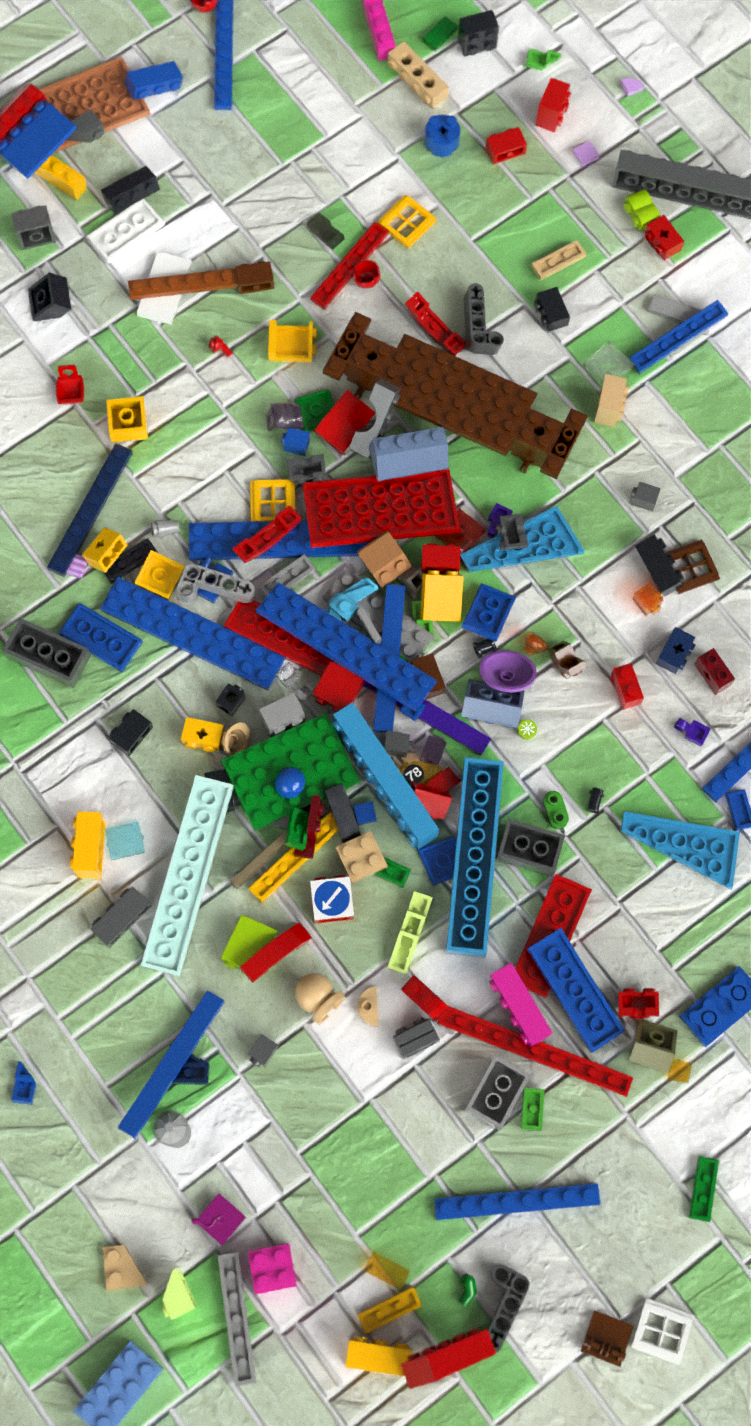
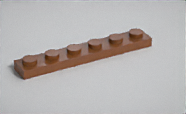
[128,268,238,300]

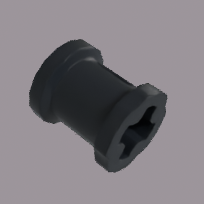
[472,638,497,658]

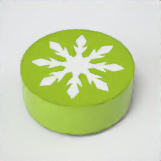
[517,719,537,740]

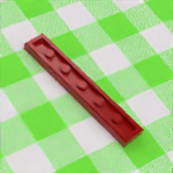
[310,222,389,310]

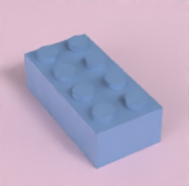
[74,1340,164,1426]

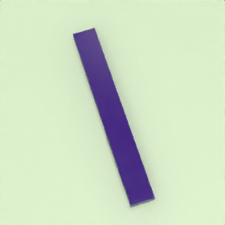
[363,681,491,756]

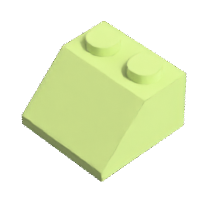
[161,1268,198,1320]

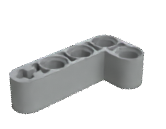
[177,564,255,603]

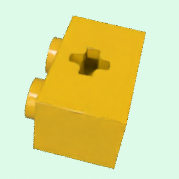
[82,527,128,573]
[181,717,225,753]

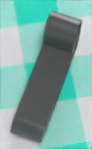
[464,283,504,355]
[487,1265,530,1353]

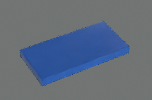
[59,603,143,672]

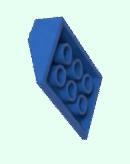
[0,99,77,179]

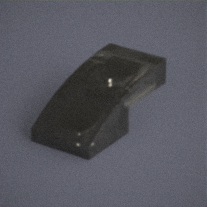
[306,212,345,250]

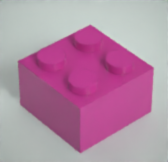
[248,1244,297,1295]

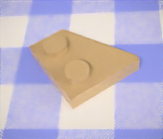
[103,1245,147,1291]

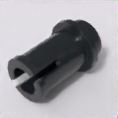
[586,788,605,814]

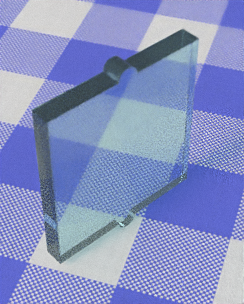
[105,822,145,860]

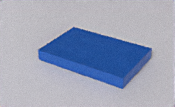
[461,583,516,642]

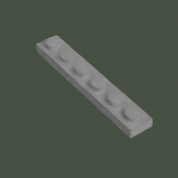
[218,1252,256,1386]

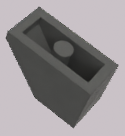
[66,109,105,143]

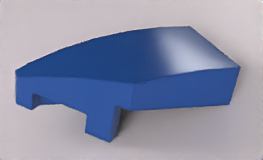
[12,1061,36,1105]

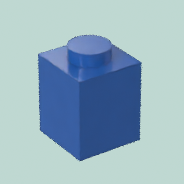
[281,427,310,456]

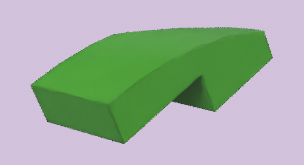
[525,48,562,70]
[411,601,433,635]

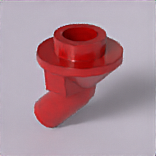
[209,335,233,358]

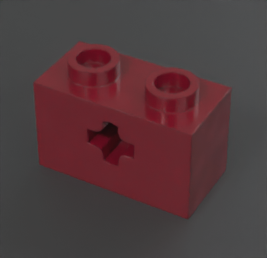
[694,648,735,695]

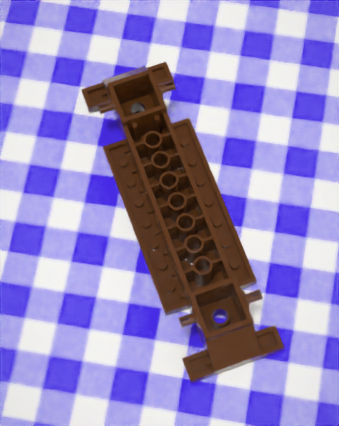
[322,311,588,480]

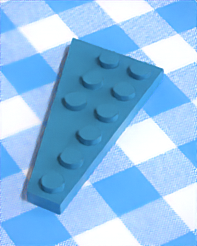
[460,506,585,573]
[620,811,740,890]

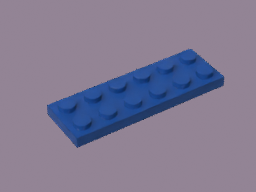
[527,928,625,1053]

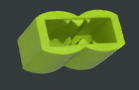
[624,189,661,231]

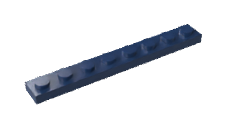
[47,443,133,577]

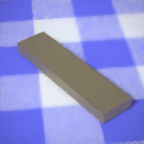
[231,830,287,889]

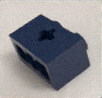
[656,627,696,674]

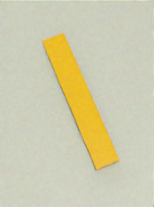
[248,811,338,903]

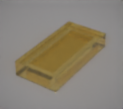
[364,1251,410,1290]

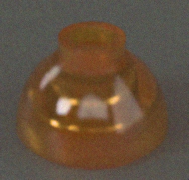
[524,631,549,656]

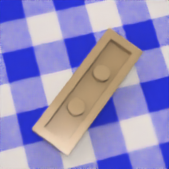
[531,240,587,281]

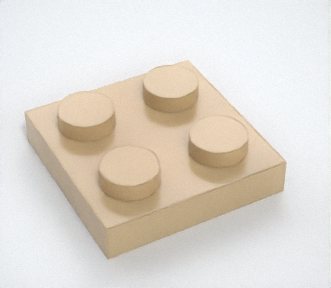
[335,831,388,883]

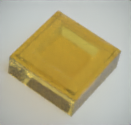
[667,1059,692,1084]

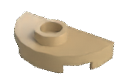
[357,986,378,1027]

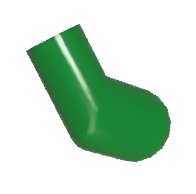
[459,1274,477,1308]

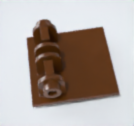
[581,1310,634,1367]

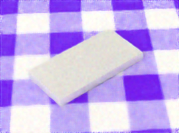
[86,199,165,264]
[137,251,192,325]

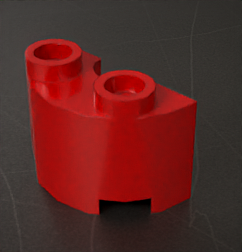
[618,988,659,1018]

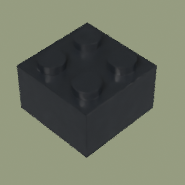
[458,10,499,56]

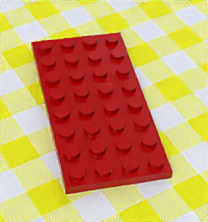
[303,468,460,548]

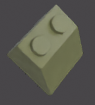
[629,1018,678,1073]

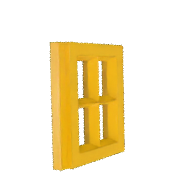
[377,194,437,249]
[250,479,295,522]

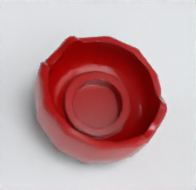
[190,0,218,13]
[353,260,380,289]

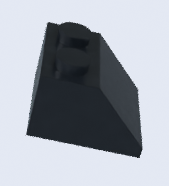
[28,272,71,321]

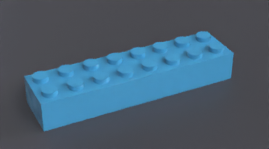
[332,702,439,850]

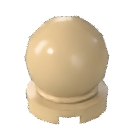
[295,973,346,1025]

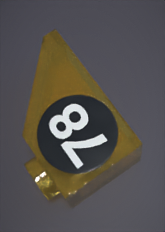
[398,761,443,791]

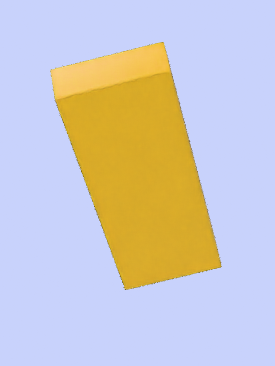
[357,1287,422,1334]

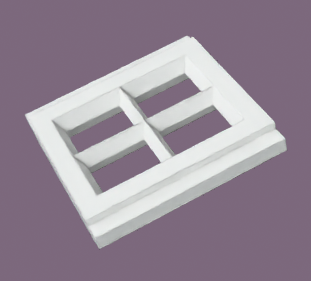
[631,1298,694,1365]

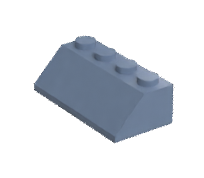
[369,427,448,482]

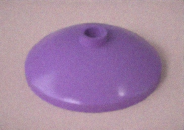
[479,650,537,693]

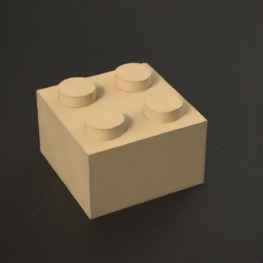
[594,374,629,427]

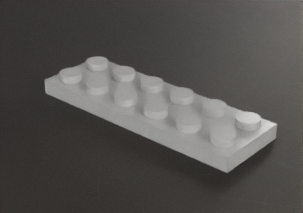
[322,569,434,664]

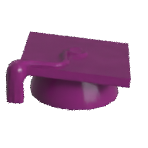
[191,1193,246,1246]

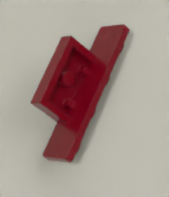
[294,795,324,859]

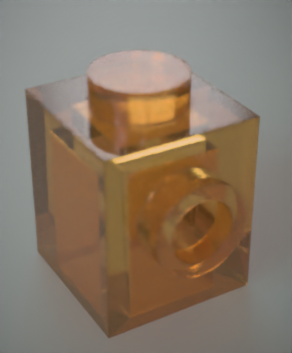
[632,583,663,616]

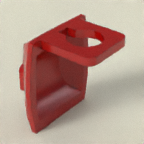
[56,365,85,405]

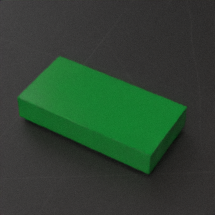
[423,16,458,51]

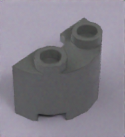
[287,454,326,487]
[496,514,528,551]

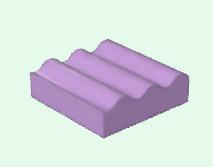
[573,141,600,167]
[67,554,88,579]

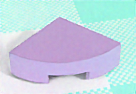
[620,78,644,96]

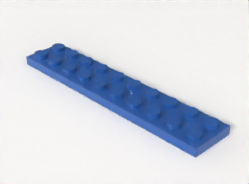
[189,520,370,561]
[100,577,285,691]
[256,582,437,712]

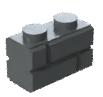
[393,1017,440,1060]

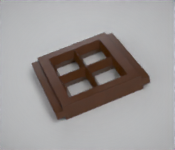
[666,540,720,594]

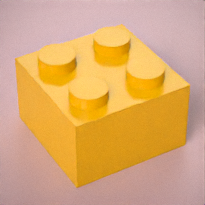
[107,396,148,443]

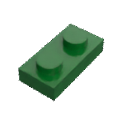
[284,807,309,851]

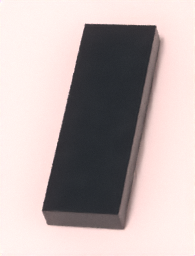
[103,538,158,584]
[324,783,361,844]

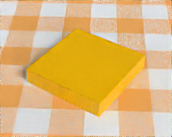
[134,550,185,601]

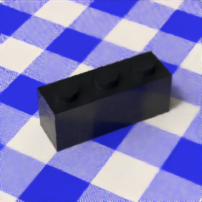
[101,166,160,214]
[635,534,684,596]

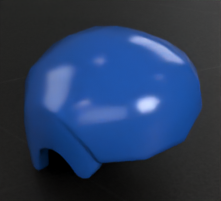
[274,767,306,799]

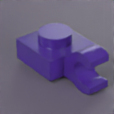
[487,503,513,538]
[674,718,711,747]

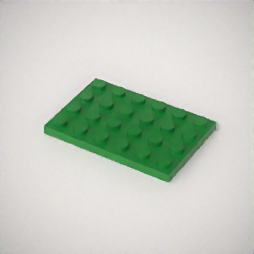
[221,713,360,831]

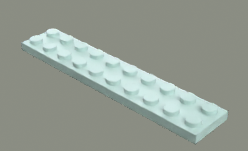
[141,775,234,976]

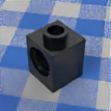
[215,683,245,717]

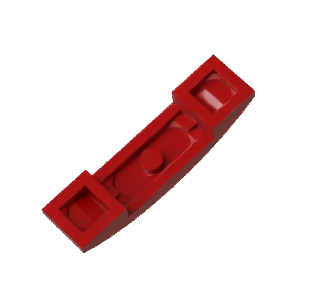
[405,291,466,356]
[232,505,302,563]
[240,923,312,983]

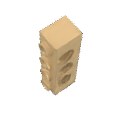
[388,41,449,109]

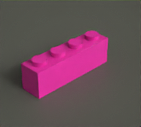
[362,0,395,61]
[489,963,553,1048]

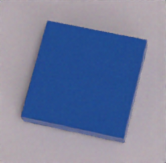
[418,836,456,886]

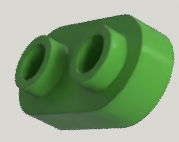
[543,791,569,830]

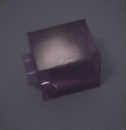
[420,735,447,767]

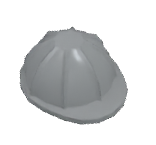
[154,1111,191,1148]

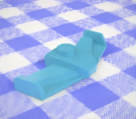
[326,577,379,622]

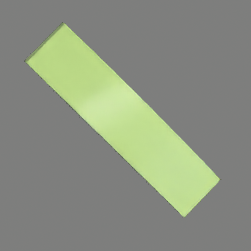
[388,891,433,974]

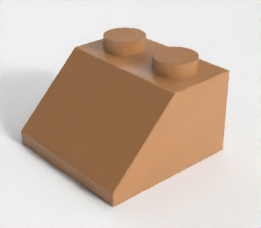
[357,530,412,588]

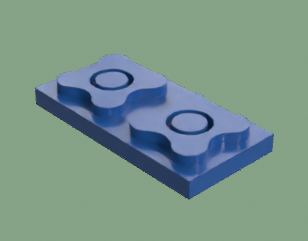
[679,966,751,1048]

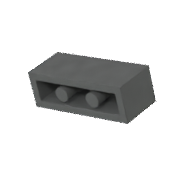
[90,886,151,949]

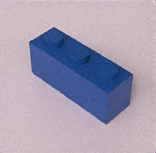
[125,61,183,100]

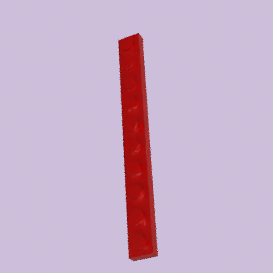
[437,1006,634,1097]

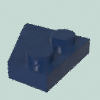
[170,1044,210,1085]

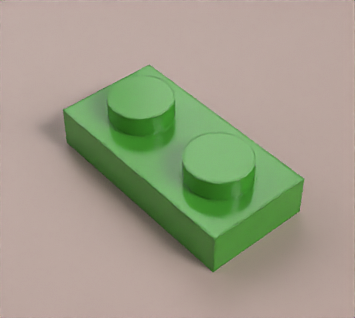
[521,1087,545,1131]

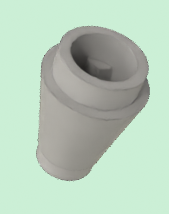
[151,520,179,538]

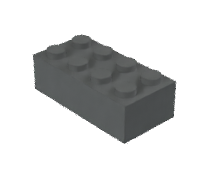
[2,618,91,688]

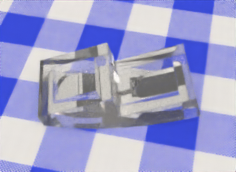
[276,662,315,703]

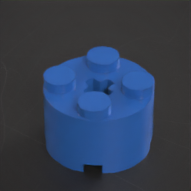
[424,115,460,157]

